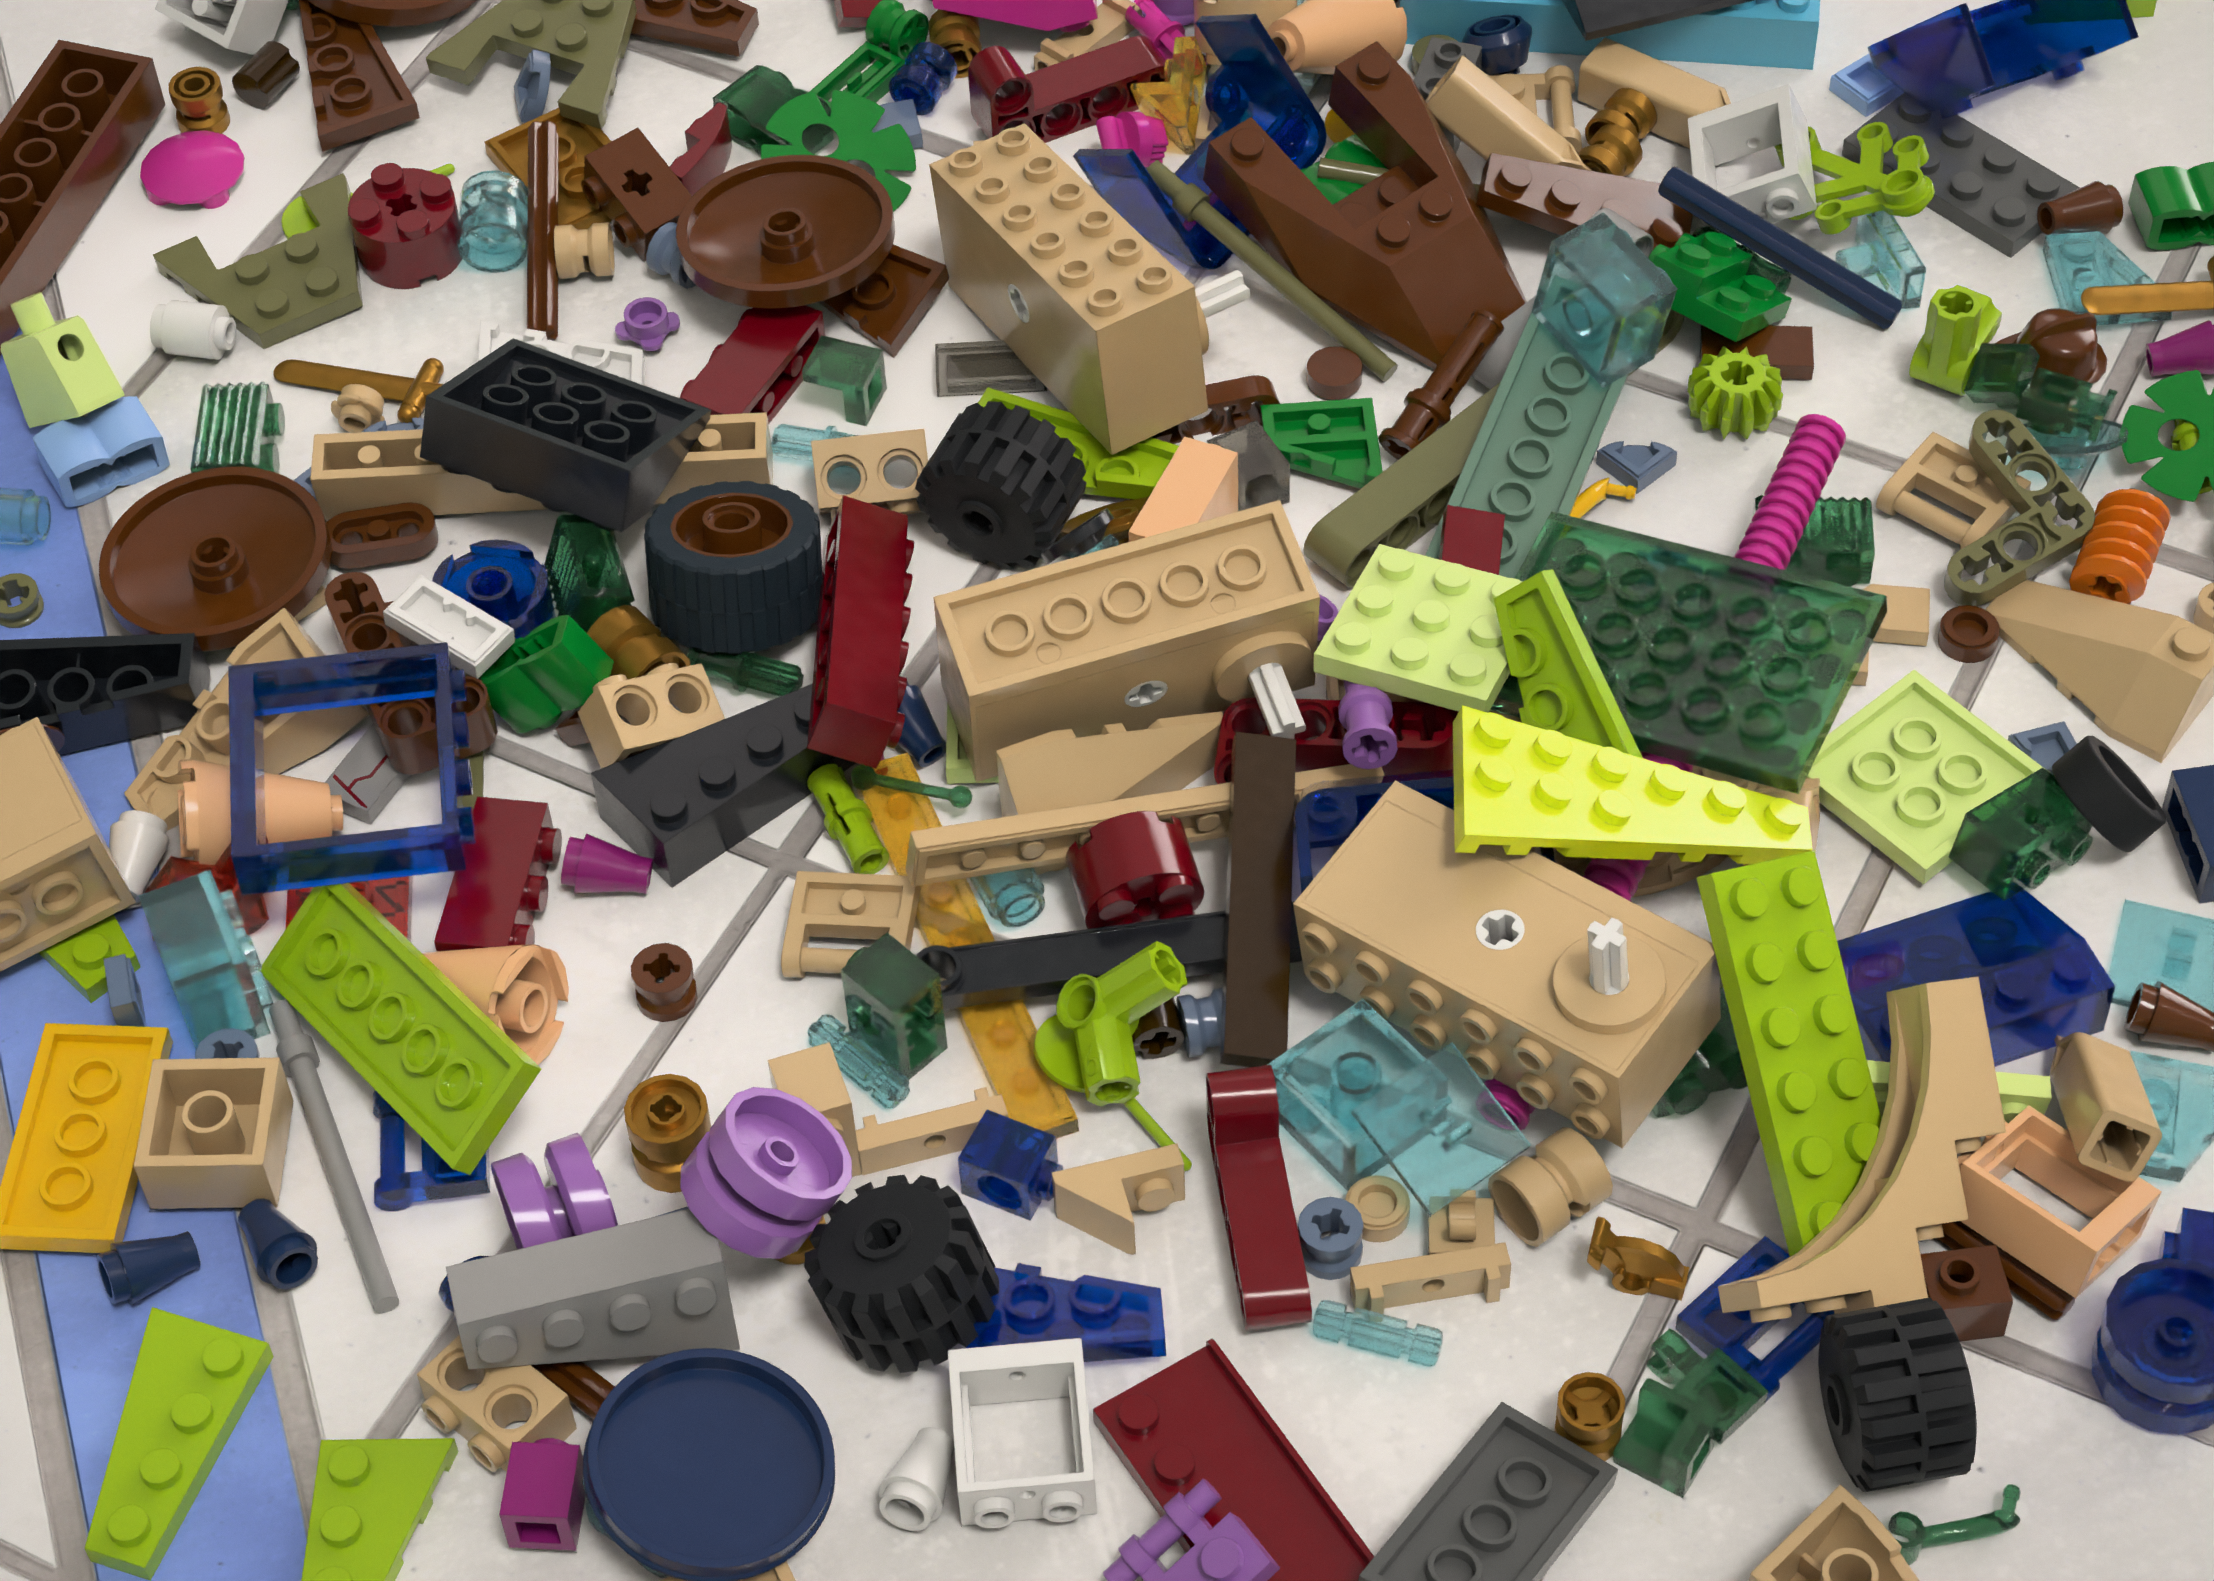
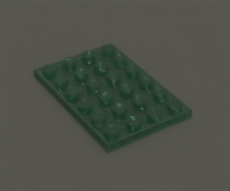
[1490,511,1887,794]

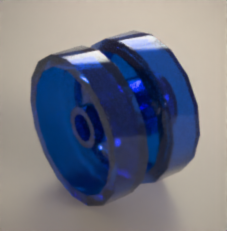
[2092,1258,2214,1435]

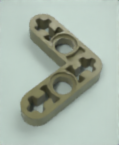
[1944,410,2095,607]

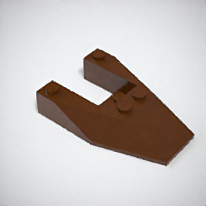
[1203,41,1527,370]

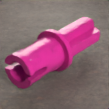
[1125,0,1207,82]

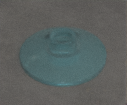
[2024,417,2128,470]

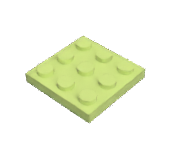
[1313,544,1523,713]
[1788,670,2050,884]

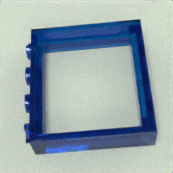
[228,642,476,895]

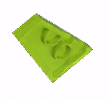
[301,1438,459,1581]

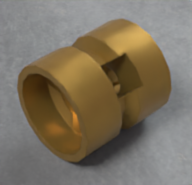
[587,605,691,680]
[624,1074,712,1193]

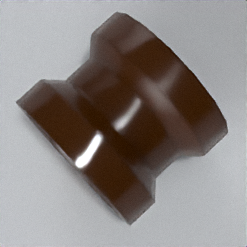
[631,943,698,1022]

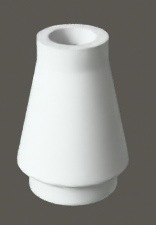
[109,810,170,904]
[878,1427,955,1531]

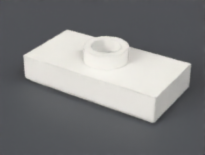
[383,575,515,679]

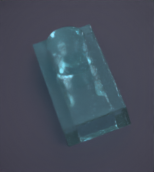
[1835,210,1926,313]

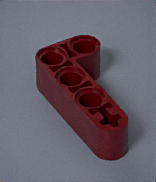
[968,35,1176,143]
[1214,697,1454,785]
[1206,1065,1312,1331]

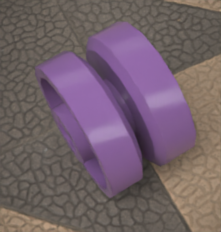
[680,1087,852,1259]
[491,1132,618,1250]

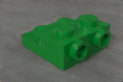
[1642,232,1792,342]

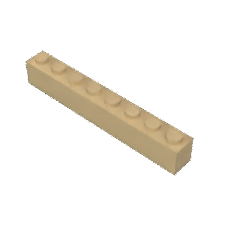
[310,412,773,520]

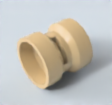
[554,222,615,279]

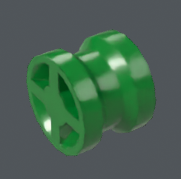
[865,0,929,61]

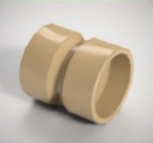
[1488,1127,1613,1247]

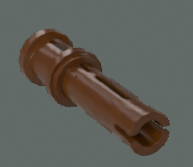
[1378,309,1504,460]

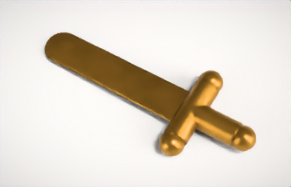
[2081,256,2214,315]
[273,358,444,423]

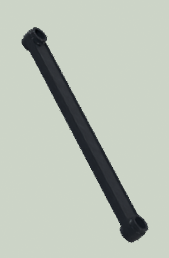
[909,901,1302,1014]

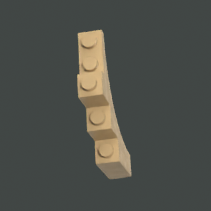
[1718,977,2007,1323]

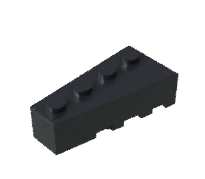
[0,633,210,755]
[591,684,856,888]

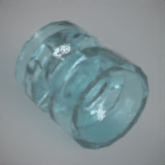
[458,170,528,273]

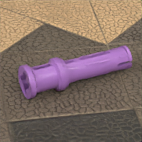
[1338,680,1398,769]

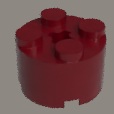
[348,163,465,289]
[1066,811,1204,929]

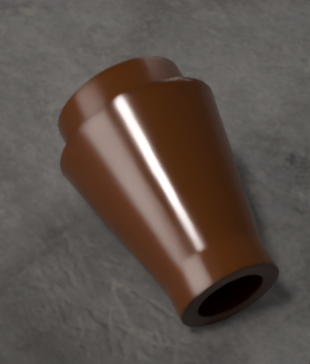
[2037,181,2123,235]
[2125,981,2214,1052]

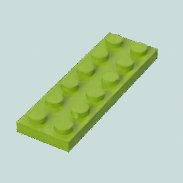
[1696,850,1882,1257]
[258,870,541,1175]

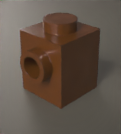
[1920,1245,2013,1342]

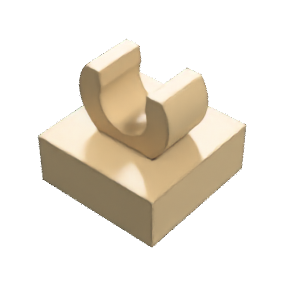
[1428,1190,1495,1255]

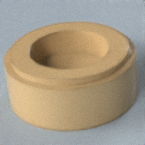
[1345,1175,1410,1242]

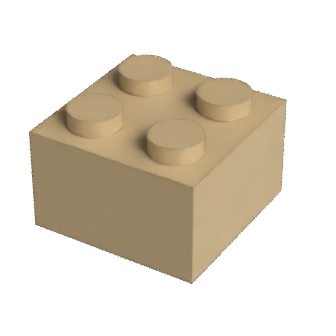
[134,1057,294,1209]

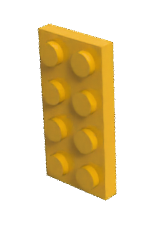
[0,1023,173,1253]

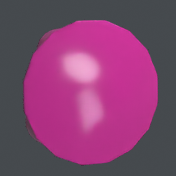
[140,130,245,209]

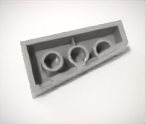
[446,1209,740,1370]

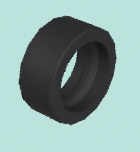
[2052,736,2166,853]

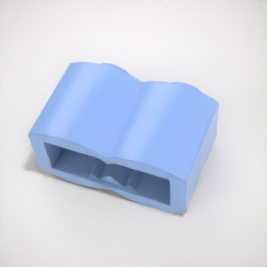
[33,396,170,507]

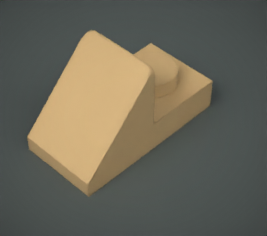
[1052,1143,1185,1255]

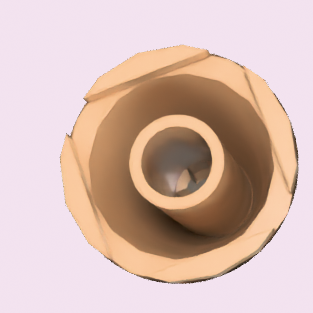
[1265,0,1407,75]
[178,759,343,880]
[422,944,569,1065]

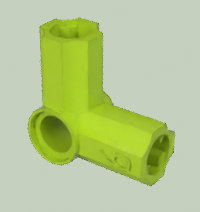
[1909,285,2002,396]
[1057,941,1188,1106]

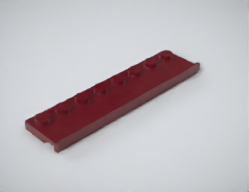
[1093,1338,1374,1581]

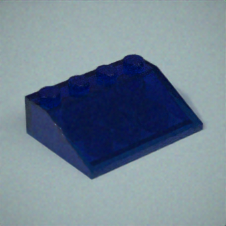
[1837,883,2115,1067]

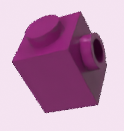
[499,1438,586,1551]

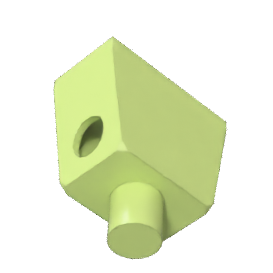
[0,292,125,428]

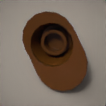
[1977,308,2107,405]

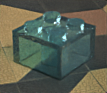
[1531,212,1677,388]
[138,870,273,1050]
[1267,999,1448,1191]

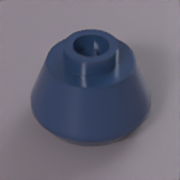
[1462,15,1532,75]

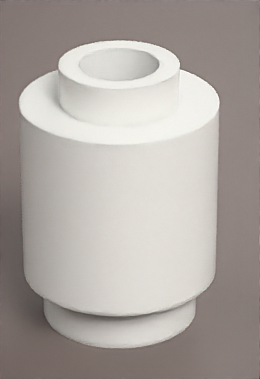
[149,300,236,360]

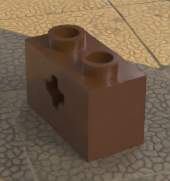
[581,127,692,262]

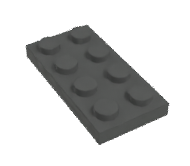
[1842,87,2080,258]
[1358,1402,1618,1581]

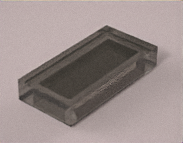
[935,340,1047,397]

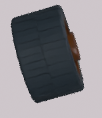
[644,481,823,654]

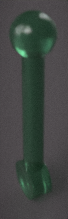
[851,764,973,809]

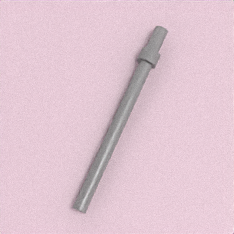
[269,1000,399,1313]

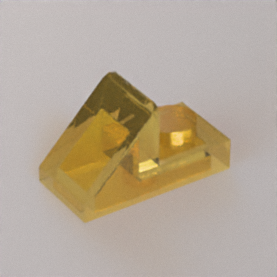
[1130,36,1207,155]

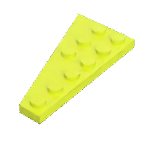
[1453,705,1812,864]

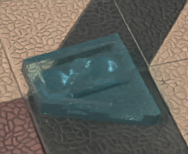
[2043,231,2173,326]
[2130,1051,2214,1183]

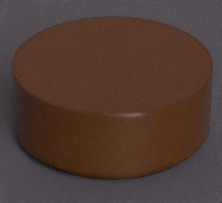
[1307,347,1362,400]
[1938,605,2000,663]

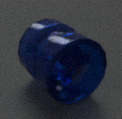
[889,42,958,115]

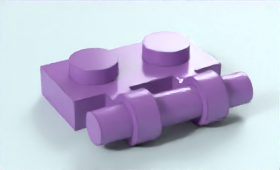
[1103,1478,1280,1581]

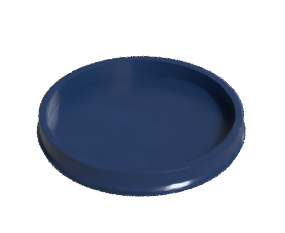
[583,1348,836,1581]

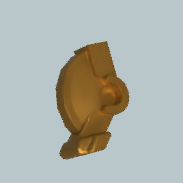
[1587,1216,1690,1301]

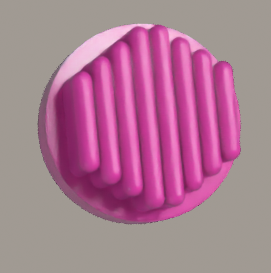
[1096,112,1169,172]

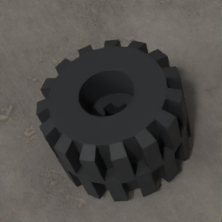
[915,401,1087,570]
[804,1174,999,1373]
[1818,1297,1977,1492]

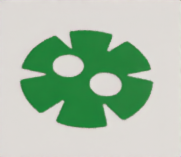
[761,90,916,212]
[2121,370,2214,502]

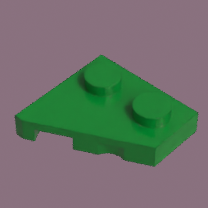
[1261,398,1383,489]

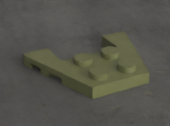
[426,0,637,129]
[152,173,363,349]

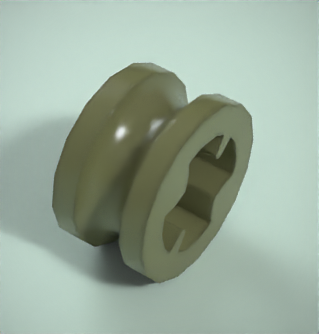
[0,573,45,628]

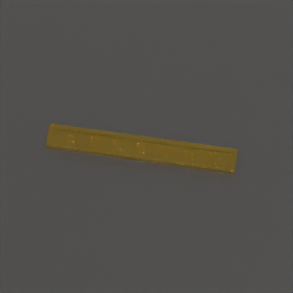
[852,752,1079,1151]

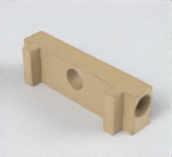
[1034,0,1142,71]
[856,1087,1010,1175]
[1350,1242,1511,1322]

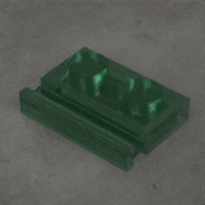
[2015,367,2118,442]

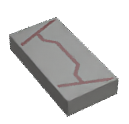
[325,723,410,824]

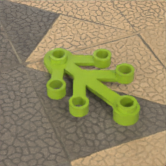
[1775,122,1935,235]

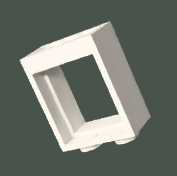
[1688,84,1817,237]
[948,1338,1097,1528]

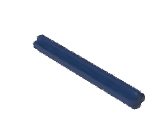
[1658,167,1903,329]

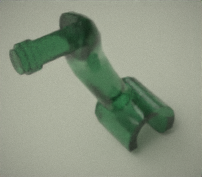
[1888,1484,2021,1565]

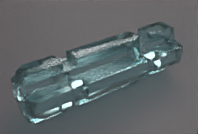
[807,1014,910,1109]
[1313,1300,1443,1367]

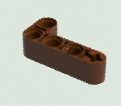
[324,572,498,775]

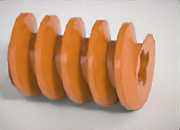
[2069,489,2171,604]

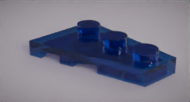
[966,1263,1166,1362]

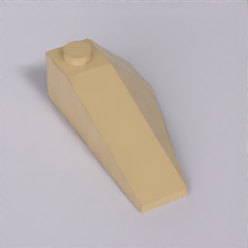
[1985,580,2214,763]
[124,608,369,831]
[996,711,1223,878]

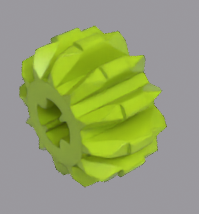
[1687,346,1783,439]

